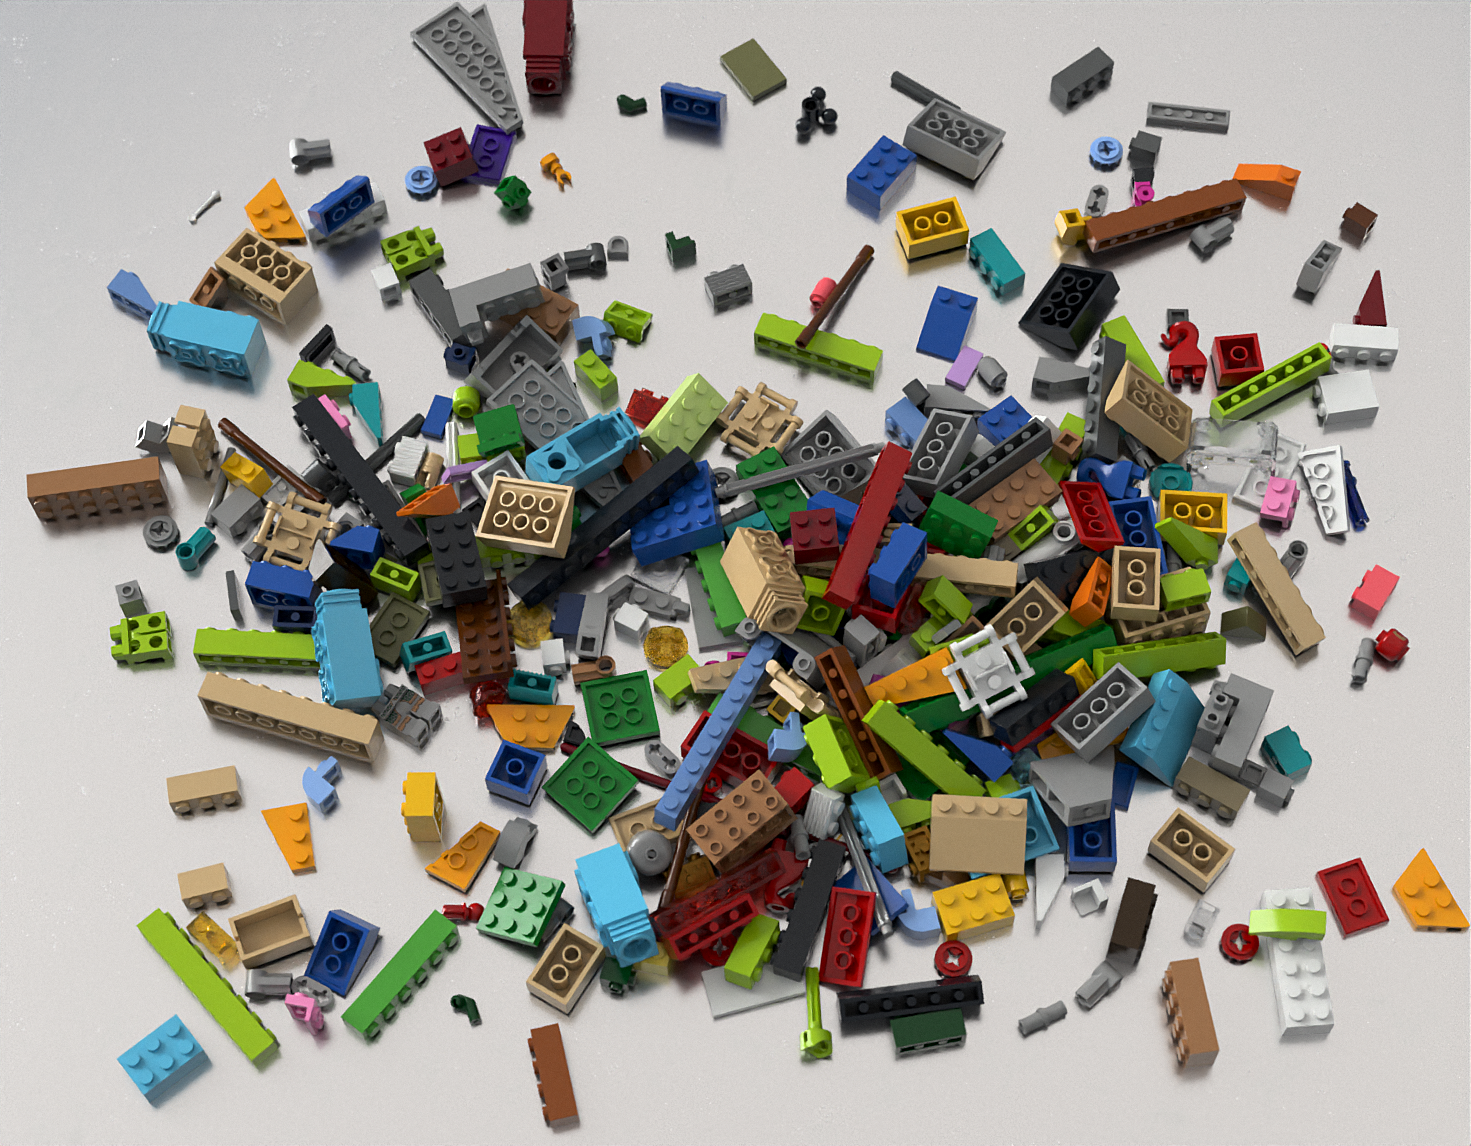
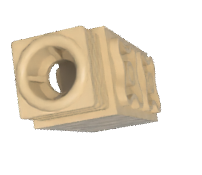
[720,527,808,634]

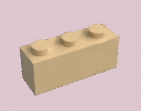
[166,765,242,812]

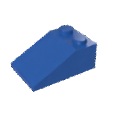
[916,286,978,362]
[942,728,1014,782]
[304,909,380,995]

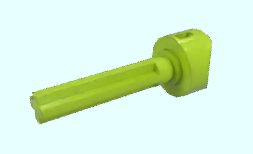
[799,967,833,1058]

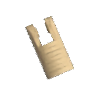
[415,452,444,491]

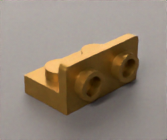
[904,825,933,883]
[662,852,717,899]

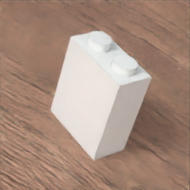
[1313,370,1380,424]

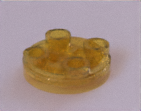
[507,602,552,645]
[643,626,688,669]

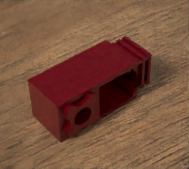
[522,0,574,94]

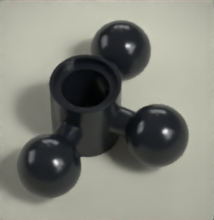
[795,87,838,134]

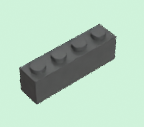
[409,269,468,346]

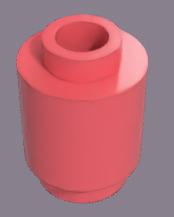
[809,277,837,309]

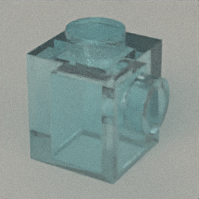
[1008,748,1041,785]

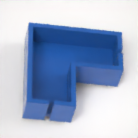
[630,460,725,566]

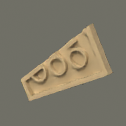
[688,657,778,694]

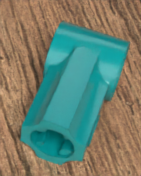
[175,527,216,570]

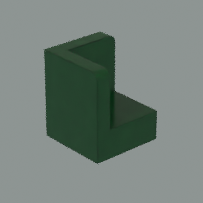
[665,231,696,261]

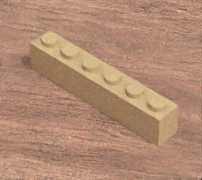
[1227,522,1326,655]

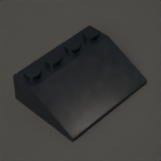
[1018,263,1120,350]

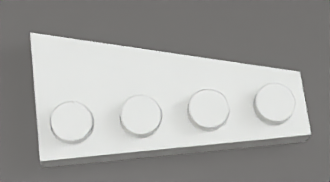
[1297,445,1350,535]

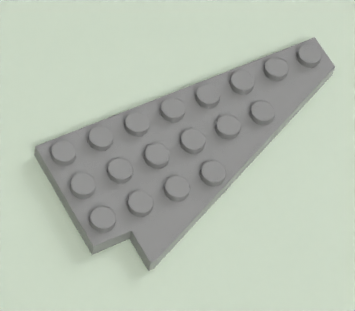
[410,1,523,135]
[486,359,622,508]

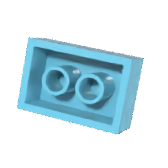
[849,785,908,873]
[117,1014,209,1103]

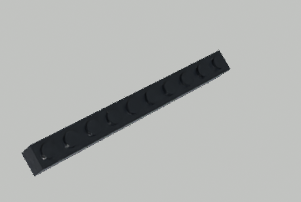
[292,394,431,567]
[507,446,699,611]

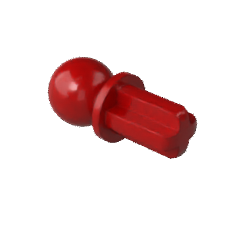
[442,903,484,922]

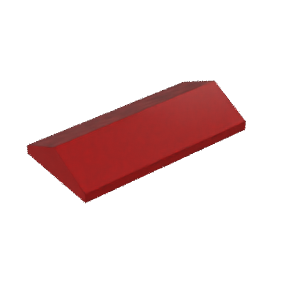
[1058,481,1124,552]
[819,887,877,988]

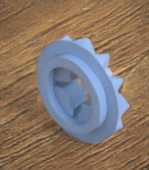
[1090,136,1123,166]
[405,166,438,196]

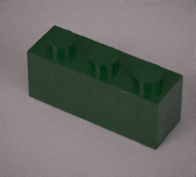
[889,1007,967,1055]

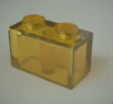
[186,911,238,966]

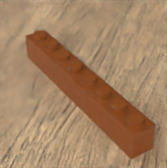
[1082,178,1247,253]

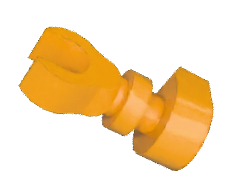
[540,153,571,188]

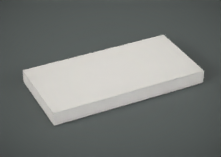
[1232,428,1307,511]
[701,953,805,1018]

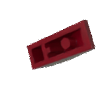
[1353,270,1387,327]

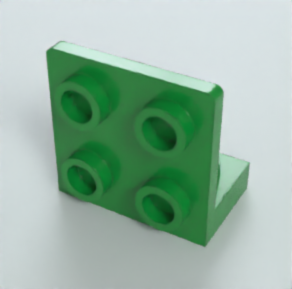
[473,404,525,458]

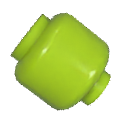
[452,386,481,418]

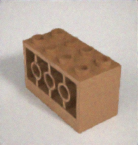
[686,770,798,878]

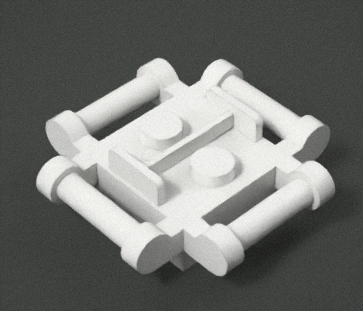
[942,624,1036,719]

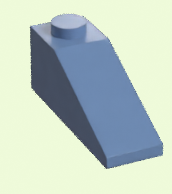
[106,269,157,319]

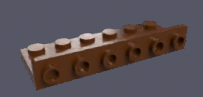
[456,569,517,684]

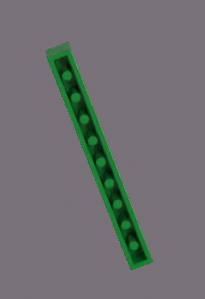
[899,623,1118,733]

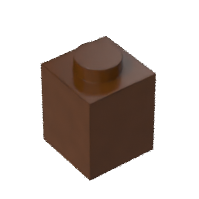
[1342,202,1378,240]

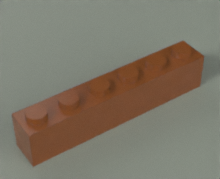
[814,645,904,781]

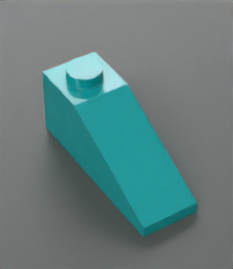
[349,382,384,447]

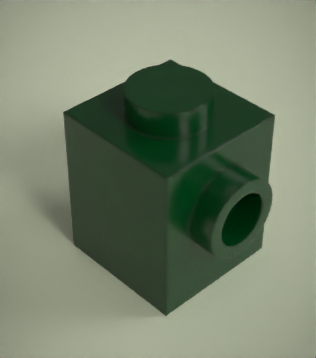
[599,956,637,993]

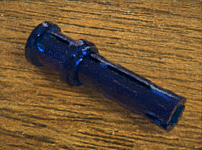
[1344,460,1370,526]

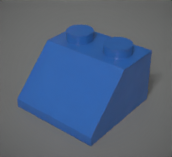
[330,525,385,571]

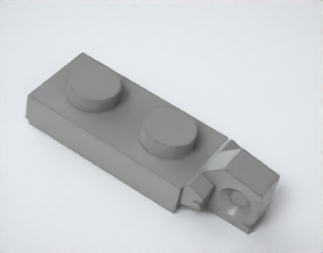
[628,586,690,619]

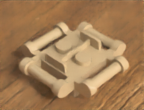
[715,382,804,457]
[253,491,343,571]
[765,660,842,721]

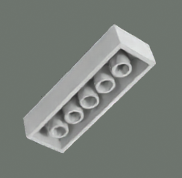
[1260,887,1335,1036]

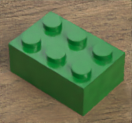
[918,490,999,559]

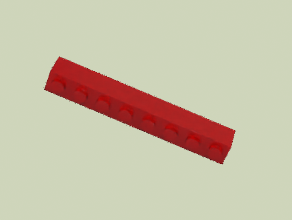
[822,441,912,610]

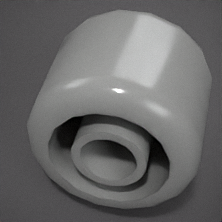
[627,830,673,876]

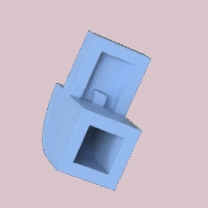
[572,316,615,359]
[767,712,807,762]
[302,756,341,813]
[897,889,940,940]

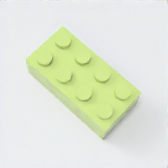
[640,373,728,461]

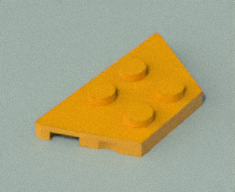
[244,178,307,242]
[487,704,575,751]
[1393,848,1470,930]

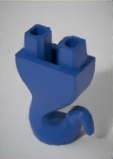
[1076,458,1147,500]

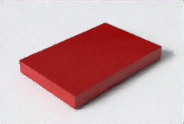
[1316,858,1390,937]

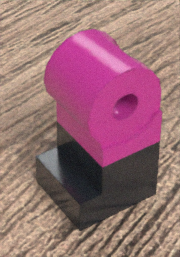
[1131,167,1155,206]

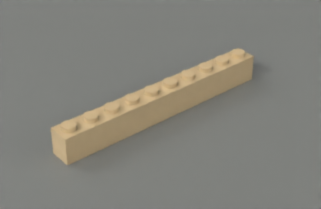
[790,545,1018,598]

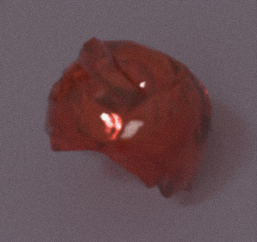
[469,680,507,719]

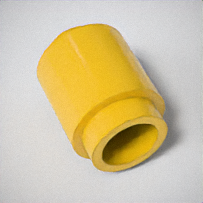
[1001,870,1029,900]

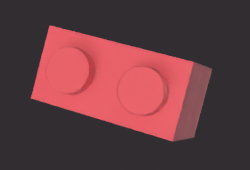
[1351,564,1400,620]

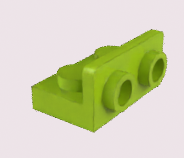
[603,300,653,343]

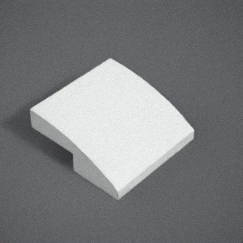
[260,465,321,512]

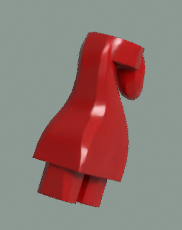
[1160,321,1208,384]
[764,838,809,912]

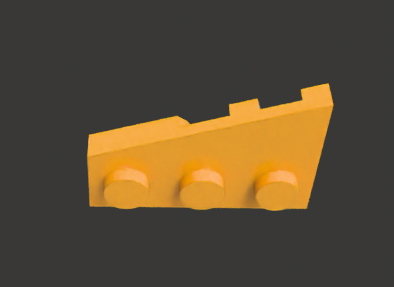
[261,803,316,873]
[425,821,501,892]

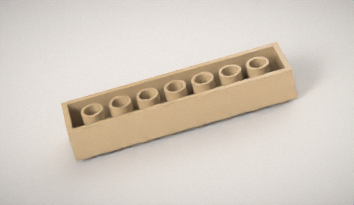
[197,672,384,762]

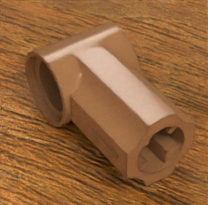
[571,655,617,685]

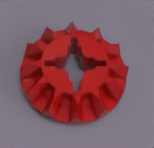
[1220,924,1259,961]
[701,934,737,967]
[934,940,973,978]

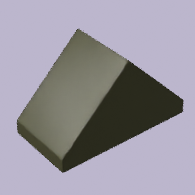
[1220,606,1267,640]

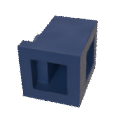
[443,342,479,375]

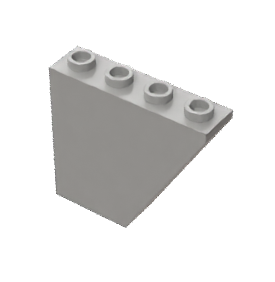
[1029,745,1115,827]

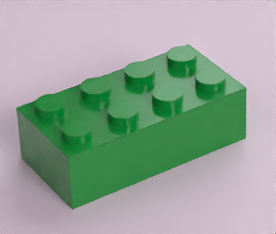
[736,447,808,543]

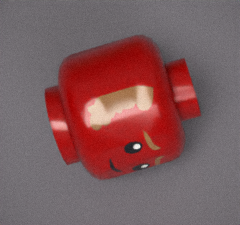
[1375,628,1410,662]

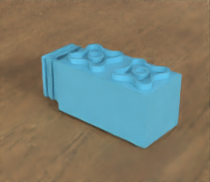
[147,301,266,377]
[525,407,640,492]
[311,589,383,710]
[574,843,659,968]

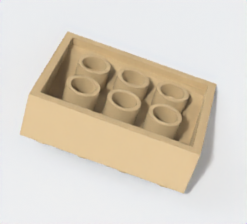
[1104,360,1193,463]
[476,475,575,558]
[929,794,1027,875]

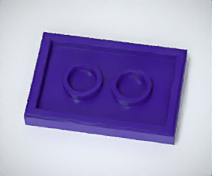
[464,124,516,185]

